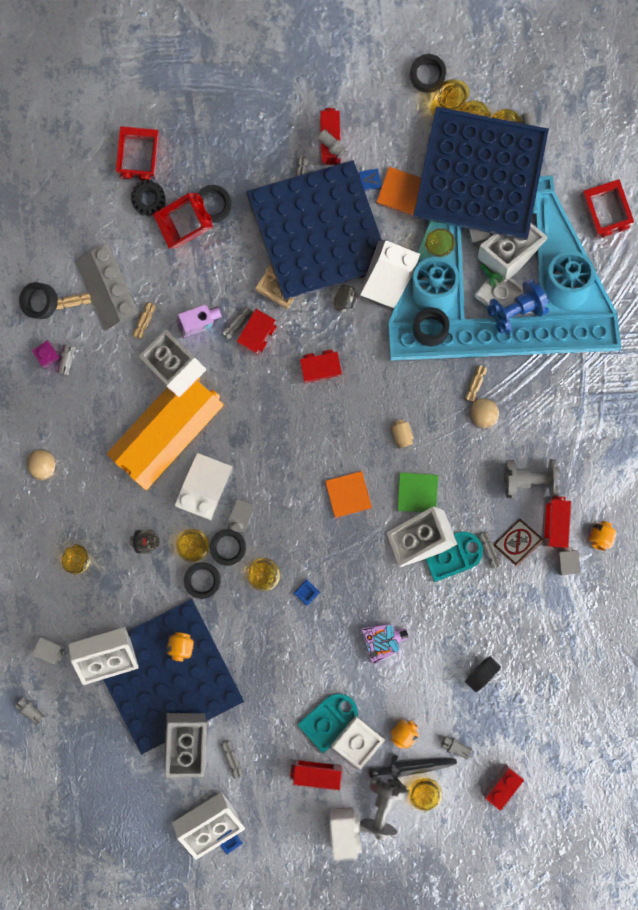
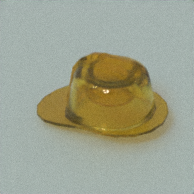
[431,78,470,116]

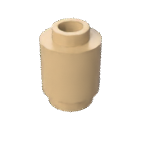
[390,419,414,448]

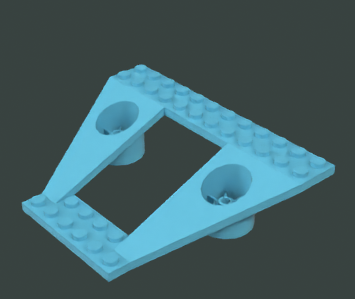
[388,176,621,361]

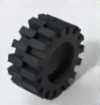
[130,180,166,217]

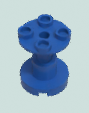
[486,279,550,334]

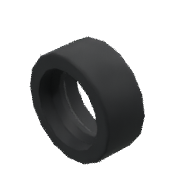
[410,54,446,93]
[198,185,232,223]
[19,282,58,319]
[413,307,450,347]
[209,529,246,566]
[184,562,221,599]
[465,656,501,692]

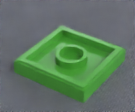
[397,473,438,512]

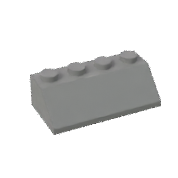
[76,244,140,331]

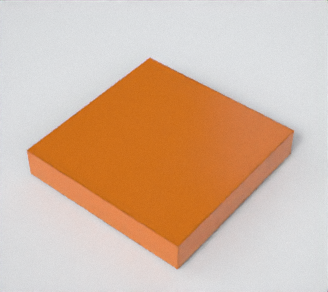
[376,167,421,215]
[325,471,372,518]

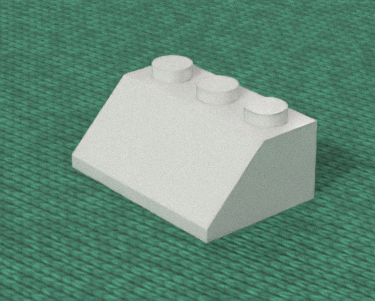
[69,627,139,685]
[172,792,245,860]

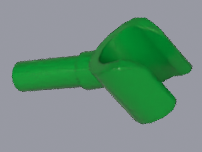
[480,264,502,287]

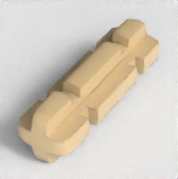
[57,293,91,310]
[132,302,156,339]
[464,365,487,402]

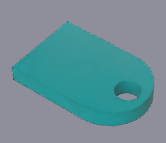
[425,532,483,582]
[297,693,358,753]

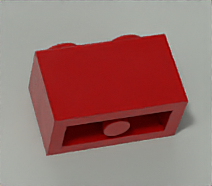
[237,309,277,355]
[300,349,342,383]
[483,765,525,811]

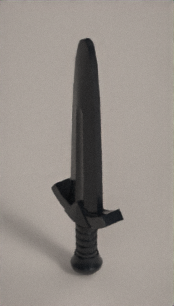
[368,753,457,783]

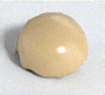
[470,398,499,429]
[26,449,56,480]

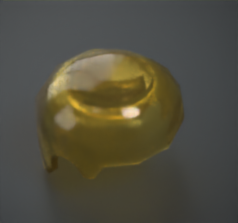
[425,228,455,258]
[62,544,90,575]

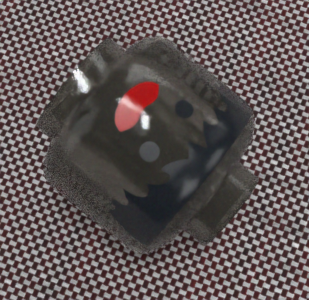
[331,283,358,313]
[130,529,160,554]

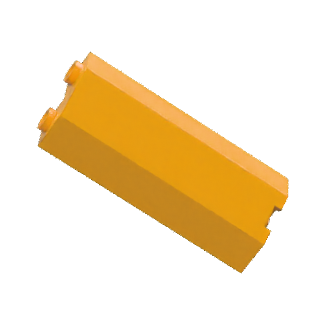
[107,377,224,490]

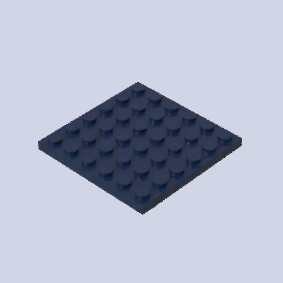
[414,107,549,240]
[246,160,382,301]
[103,598,245,755]

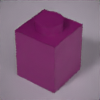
[32,340,61,369]

